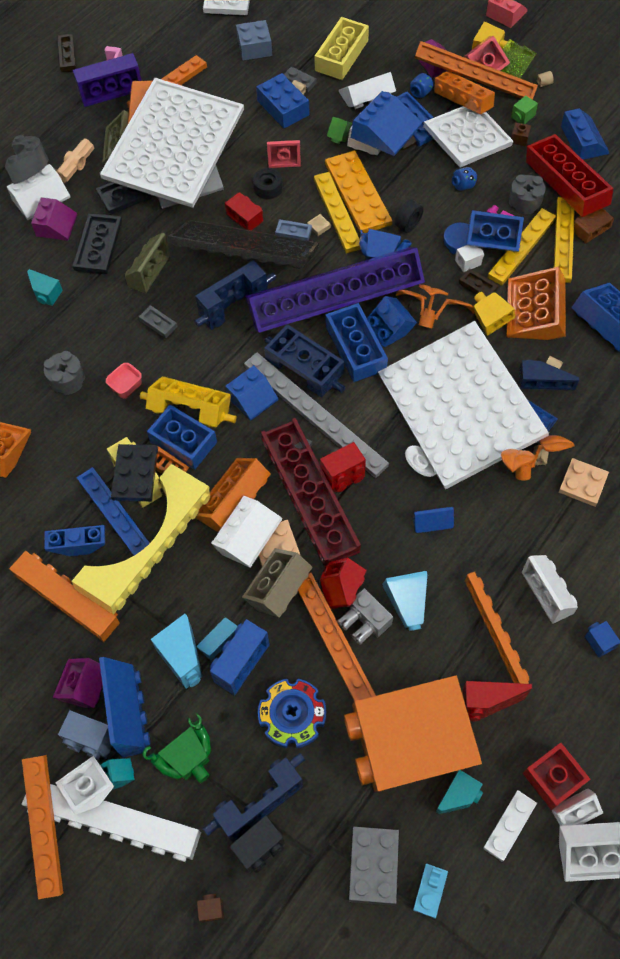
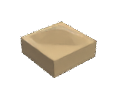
[307,214,331,236]

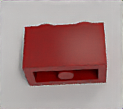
[225,192,263,232]

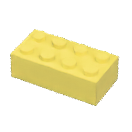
[315,17,369,80]

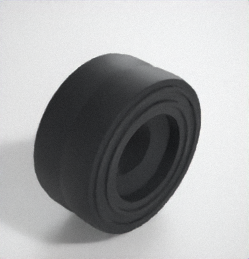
[253,168,283,199]
[395,199,424,232]

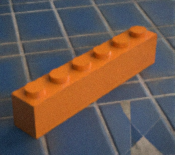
[9,551,120,642]

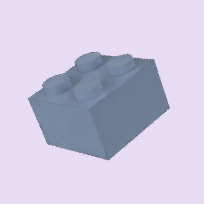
[236,20,272,60]
[58,710,112,760]

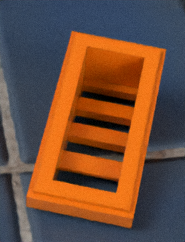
[156,447,189,474]

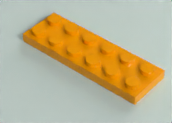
[325,150,392,233]

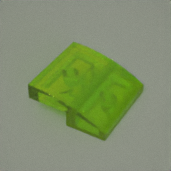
[500,39,537,78]

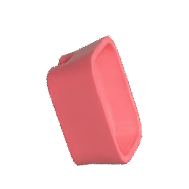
[106,363,142,399]

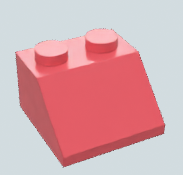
[486,0,527,28]
[464,36,510,71]
[267,140,301,168]

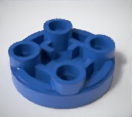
[443,223,469,254]

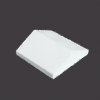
[55,756,114,815]

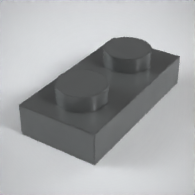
[284,67,317,92]
[139,305,177,338]

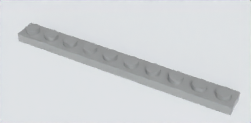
[244,353,389,478]

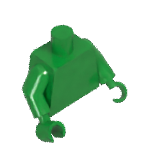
[142,712,211,783]

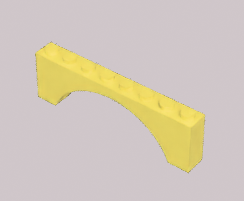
[72,464,210,615]

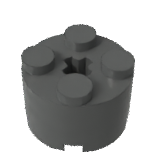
[509,175,545,215]
[44,351,85,395]

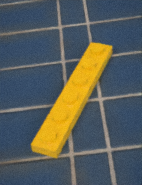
[314,172,361,253]
[554,197,574,283]
[487,208,556,286]

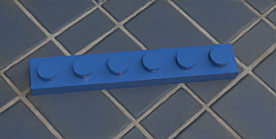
[76,467,150,556]

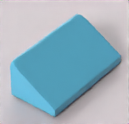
[196,618,237,660]

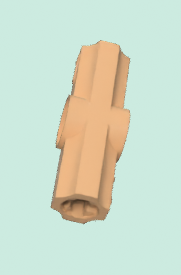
[56,139,94,183]

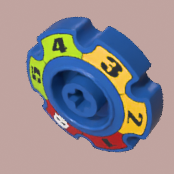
[258,679,326,748]

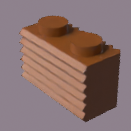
[574,208,614,243]

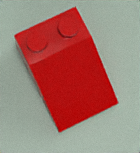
[462,681,532,721]

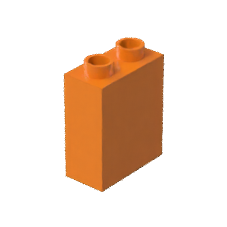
[344,675,482,791]

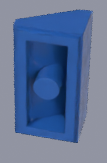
[413,507,454,533]

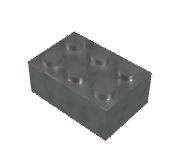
[349,827,399,906]

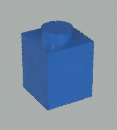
[585,621,620,657]

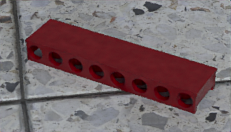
[261,418,361,568]

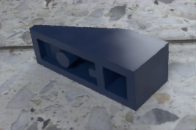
[519,360,579,390]

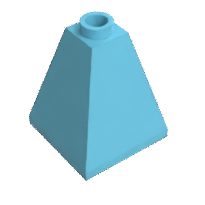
[382,571,427,631]

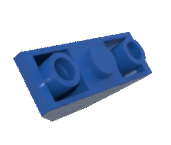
[45,525,105,556]

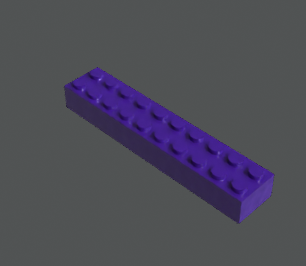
[246,247,425,333]

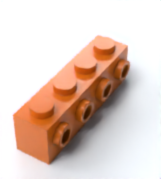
[434,71,495,115]

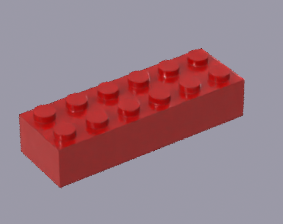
[526,134,614,217]

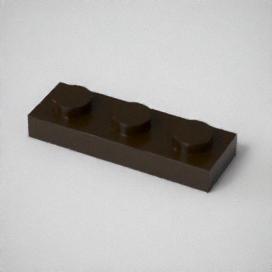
[58,34,76,72]

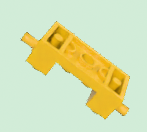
[140,376,237,427]

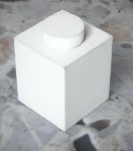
[455,245,484,272]

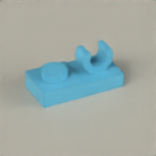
[413,864,448,918]

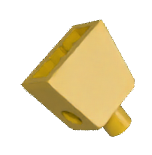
[472,22,511,52]
[474,292,515,336]

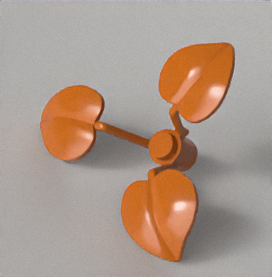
[396,284,475,329]
[501,435,575,480]

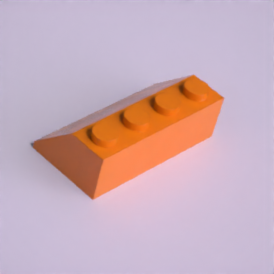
[195,458,271,532]

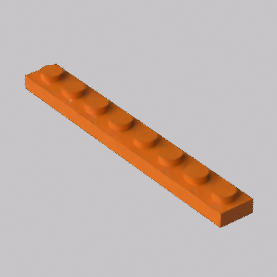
[415,41,538,100]
[298,573,376,702]

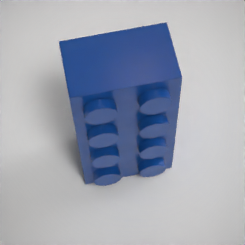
[326,303,388,382]

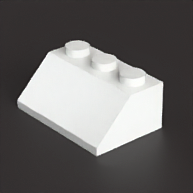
[339,72,396,109]
[6,164,70,220]
[211,496,282,567]
[522,555,578,624]
[559,822,620,882]

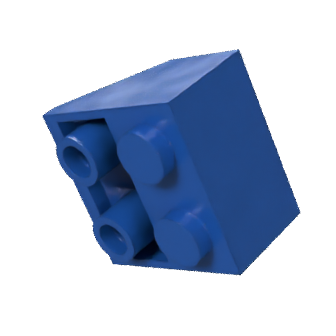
[367,296,417,347]

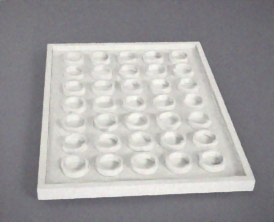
[100,78,244,208]
[378,321,549,489]

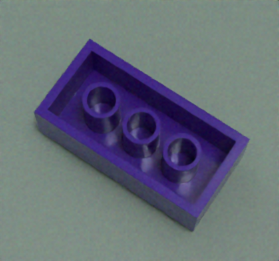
[73,53,141,107]

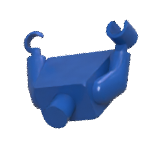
[359,229,411,260]

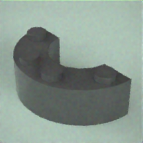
[5,135,49,184]

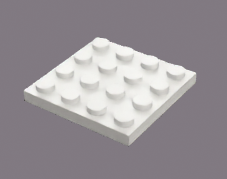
[423,106,513,167]

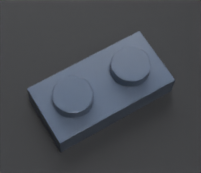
[275,219,312,242]

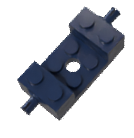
[194,260,277,330]
[264,324,346,398]
[203,753,305,843]

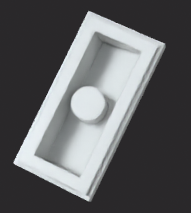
[552,789,603,826]

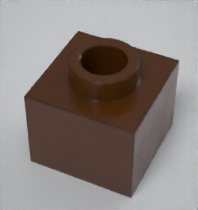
[511,122,531,146]
[197,894,224,922]

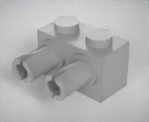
[337,588,393,645]

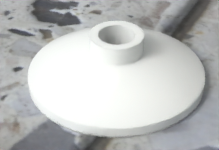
[405,446,436,477]

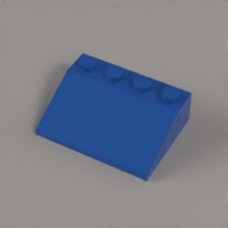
[350,91,422,156]
[572,283,620,352]
[99,657,151,758]

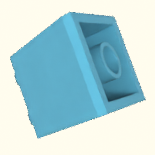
[151,614,203,689]

